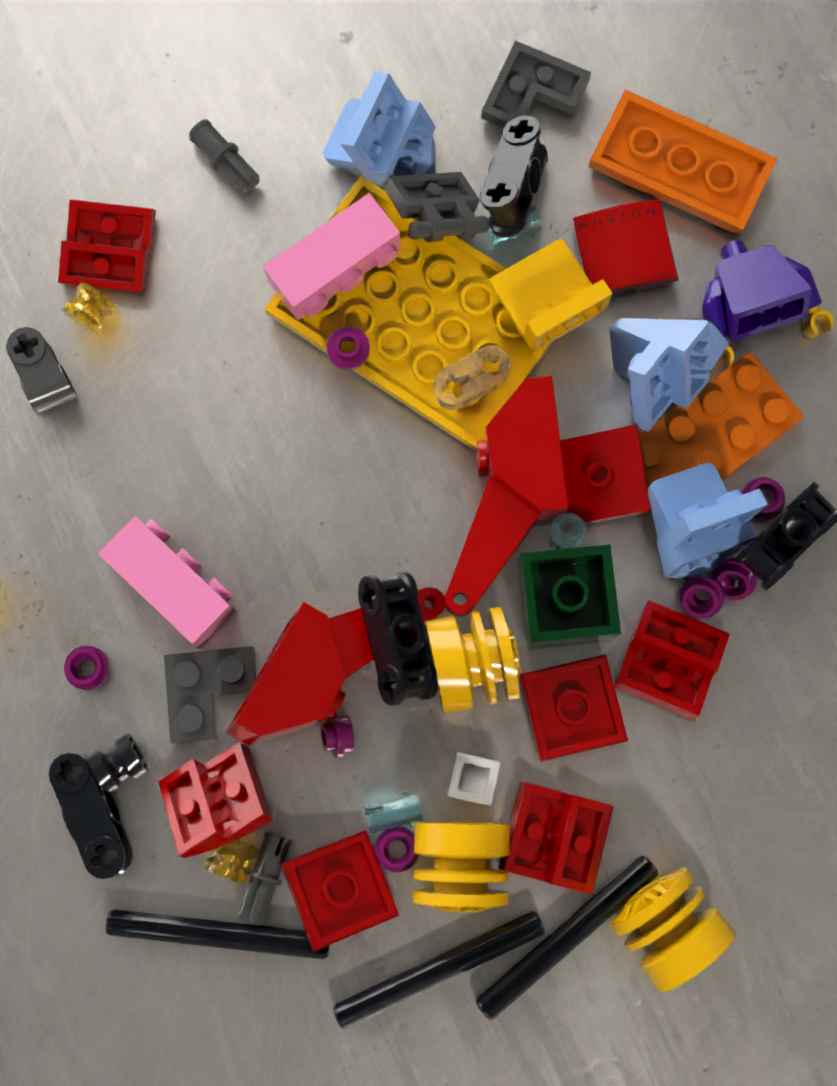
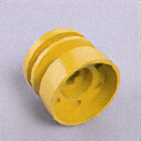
[425,607,521,714]
[413,822,510,912]
[609,867,737,993]

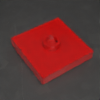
[560,424,652,528]
[520,654,628,762]
[281,830,400,952]

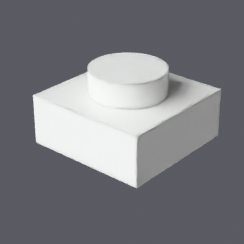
[447,752,501,806]

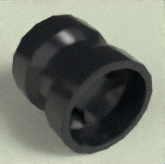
[87,733,149,794]

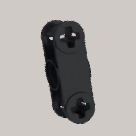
[480,115,548,237]
[734,481,837,591]
[358,571,438,706]
[48,753,134,879]

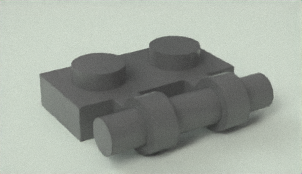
[385,172,490,242]

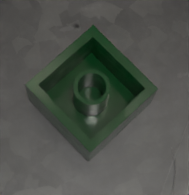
[518,544,621,648]

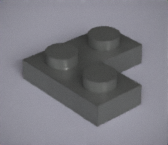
[481,40,591,128]
[164,646,256,744]

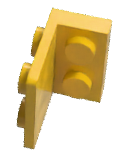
[490,239,612,353]

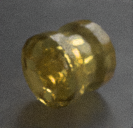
[61,282,117,335]
[203,839,259,884]

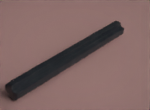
[476,856,659,1020]
[106,909,330,960]
[333,911,545,1029]

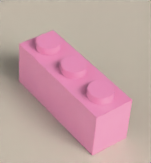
[263,193,401,321]
[98,516,236,648]

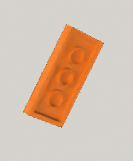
[588,90,778,236]
[641,351,805,486]

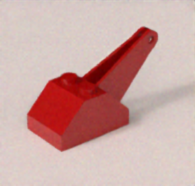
[444,376,569,617]
[225,587,445,746]

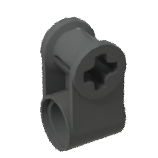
[6,327,77,415]

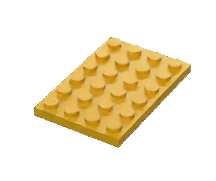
[265,175,553,451]

